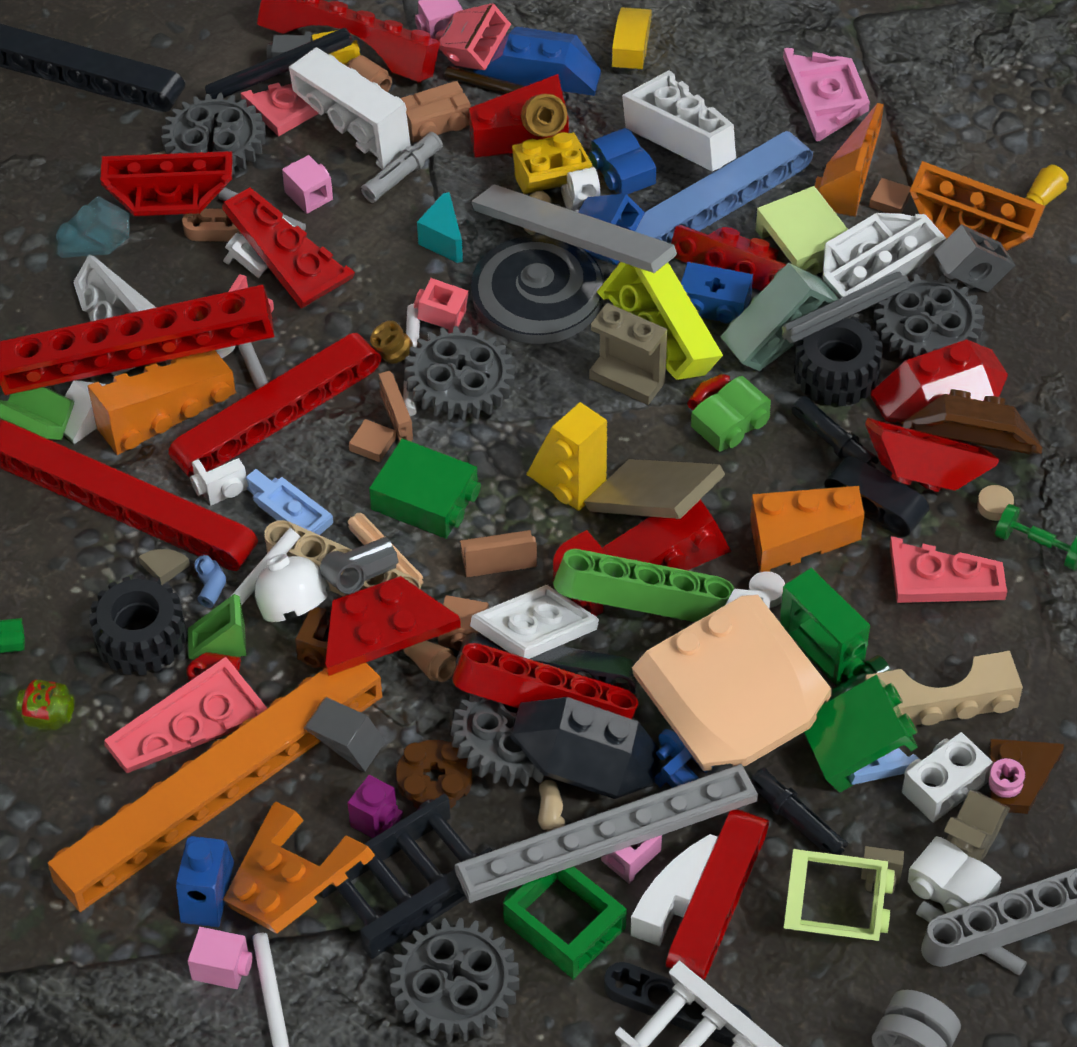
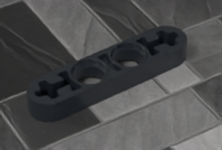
[604,962,752,1047]

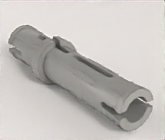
[361,132,443,203]

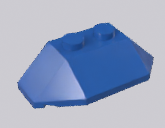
[473,27,601,96]

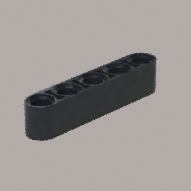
[456,632,638,695]

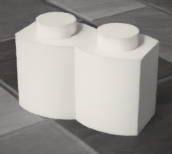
[908,836,1001,913]

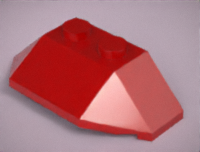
[100,151,233,216]
[870,339,1008,423]
[865,418,999,492]

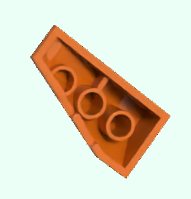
[815,103,884,217]

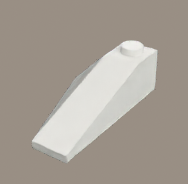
[73,255,156,376]

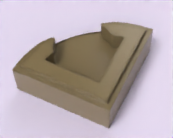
[139,549,190,585]

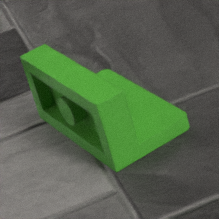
[0,387,74,440]

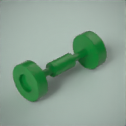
[995,504,1077,571]

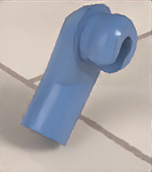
[194,555,226,608]

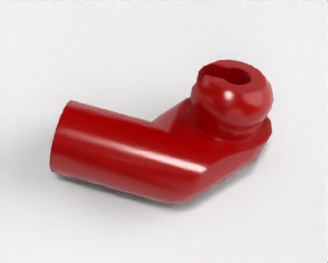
[687,374,731,410]
[186,652,241,680]

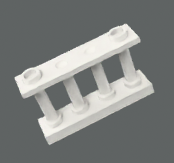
[615,960,783,1047]

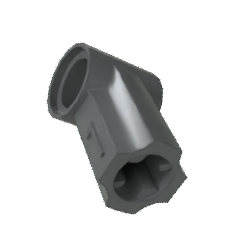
[320,537,399,594]

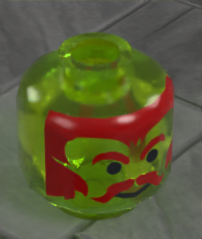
[16,679,75,730]

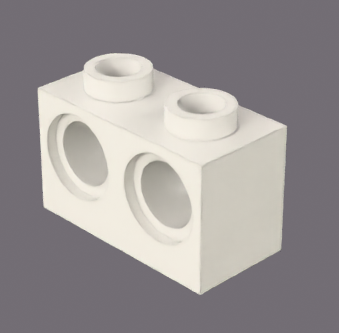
[902,732,993,823]

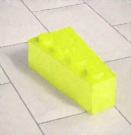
[597,262,723,380]

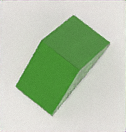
[188,594,246,660]

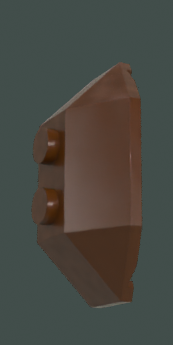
[899,389,1043,455]

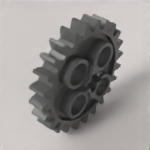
[161,93,266,174]
[873,273,985,360]
[404,326,515,421]
[451,694,544,786]
[390,918,519,1042]

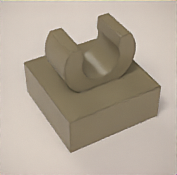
[861,846,904,894]

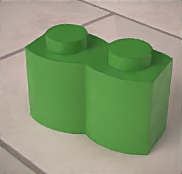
[691,376,771,452]

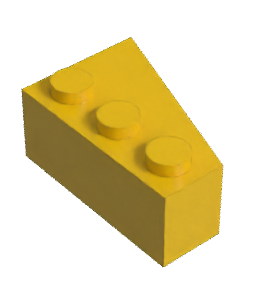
[526,402,607,511]

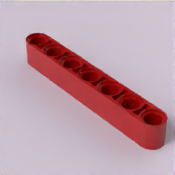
[168,333,381,478]

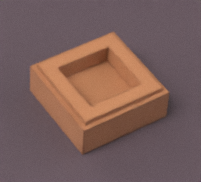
[869,178,911,214]
[349,419,396,462]

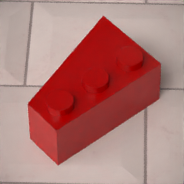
[469,74,569,158]

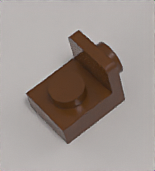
[295,607,330,668]

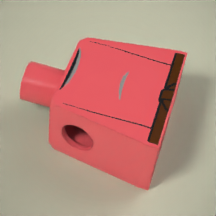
[435,3,511,70]

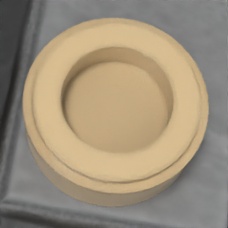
[977,485,1014,521]

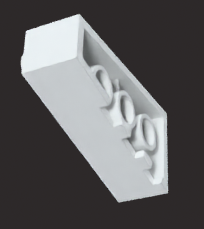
[289,47,411,170]
[622,70,736,171]

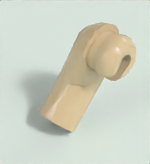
[538,780,565,832]

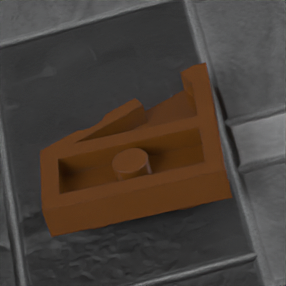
[989,739,1064,814]

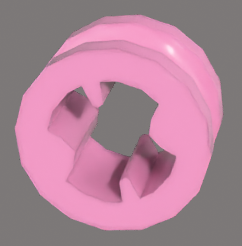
[989,758,1025,798]

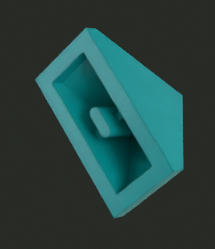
[417,192,463,263]

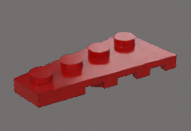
[222,187,355,309]

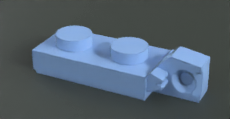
[246,469,333,535]

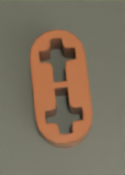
[182,209,242,241]

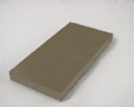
[584,459,725,519]

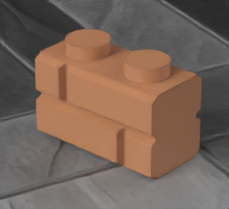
[400,81,471,143]

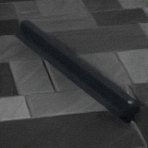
[205,28,353,99]

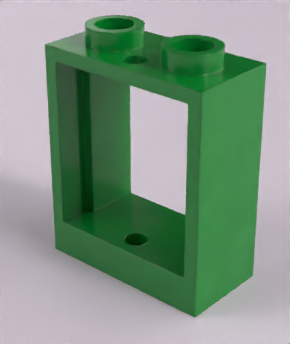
[780,567,870,686]
[503,866,627,980]

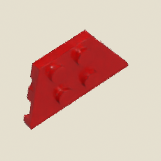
[325,576,461,676]

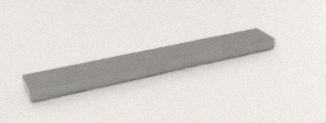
[471,184,677,273]
[455,764,758,903]

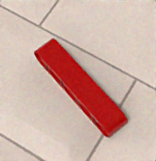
[452,643,638,719]
[666,809,769,980]

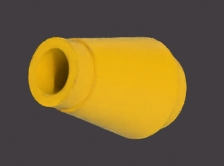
[1025,165,1069,206]

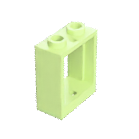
[784,849,895,941]

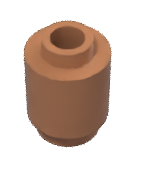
[346,55,392,92]

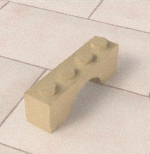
[865,651,1023,725]

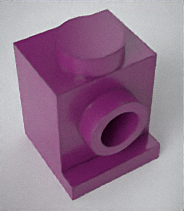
[348,775,403,838]

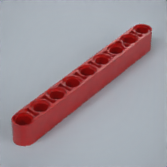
[0,420,258,571]

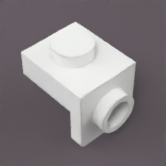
[190,458,248,506]

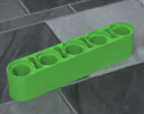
[553,549,734,622]

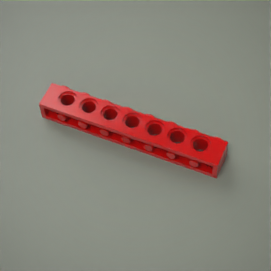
[0,284,275,395]

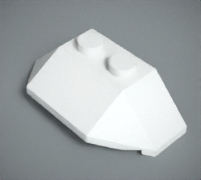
[823,213,946,298]

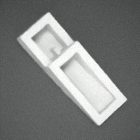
[631,834,717,946]

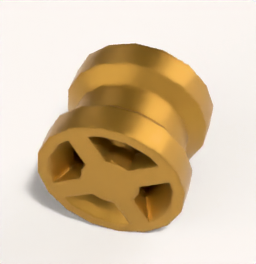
[370,321,413,364]

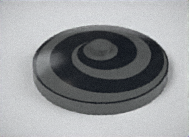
[471,235,604,344]

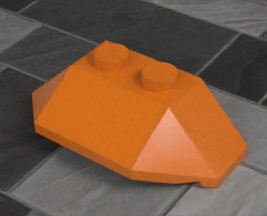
[910,161,1045,251]

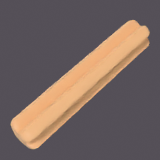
[348,513,423,586]

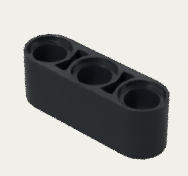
[824,456,930,537]

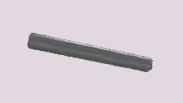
[782,272,908,343]

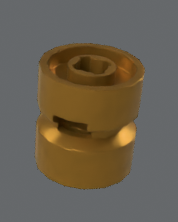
[521,94,567,137]

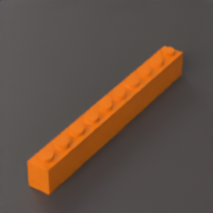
[47,663,383,912]

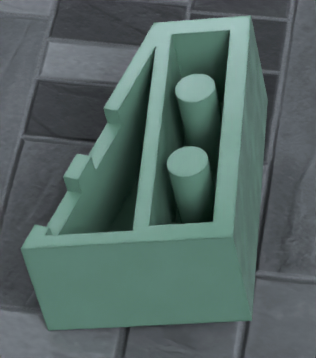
[720,262,839,371]

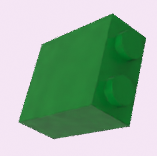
[369,438,481,539]

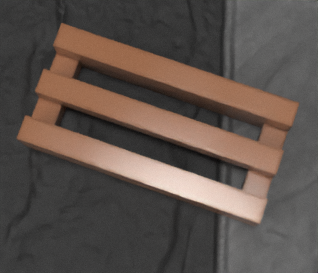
[379,371,413,442]

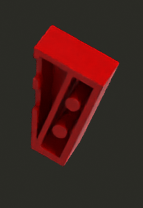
[602,499,732,571]

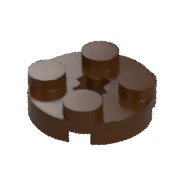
[396,740,472,809]

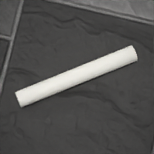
[231,528,301,606]

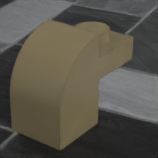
[944,790,1010,861]

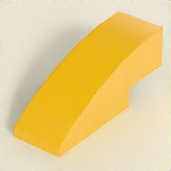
[612,7,652,69]

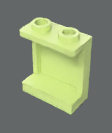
[756,186,848,275]

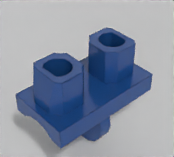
[654,729,714,788]

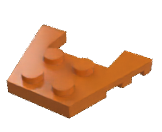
[223,801,375,934]

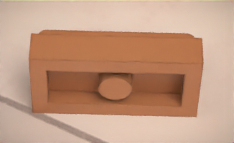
[460,530,537,578]

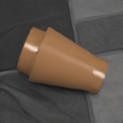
[404,641,457,682]

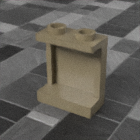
[589,303,667,405]

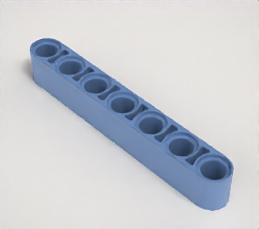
[635,131,813,243]

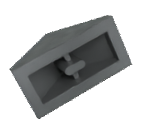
[304,697,385,772]

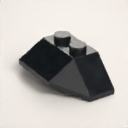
[510,697,660,799]

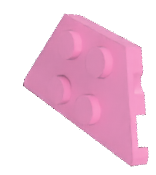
[783,48,870,141]

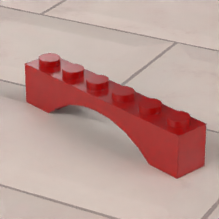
[257,0,440,82]

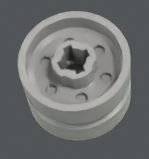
[872,990,961,1047]

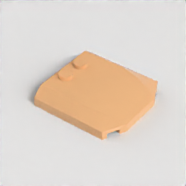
[632,595,831,771]

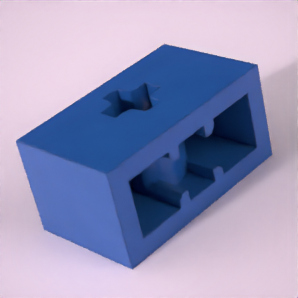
[681,262,753,323]

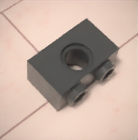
[934,224,1016,292]

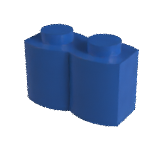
[589,128,656,195]

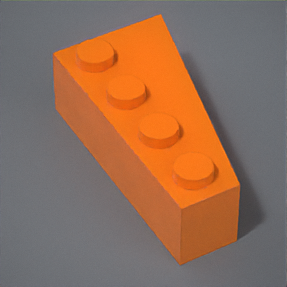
[87,350,236,455]

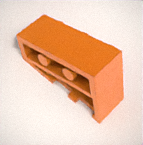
[750,486,864,573]

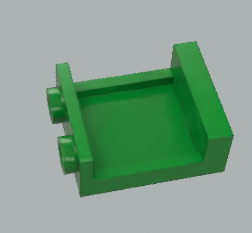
[804,674,918,793]

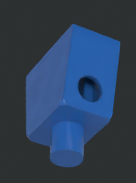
[578,194,645,265]
[176,836,234,927]

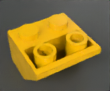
[512,132,592,194]

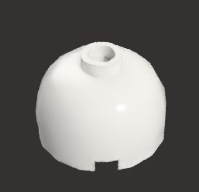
[255,554,330,622]

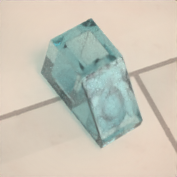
[56,196,129,258]

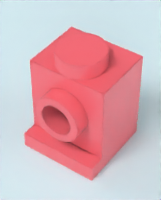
[414,278,468,333]

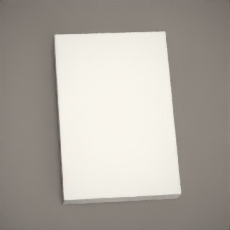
[470,585,599,659]

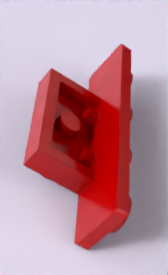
[671,225,787,291]

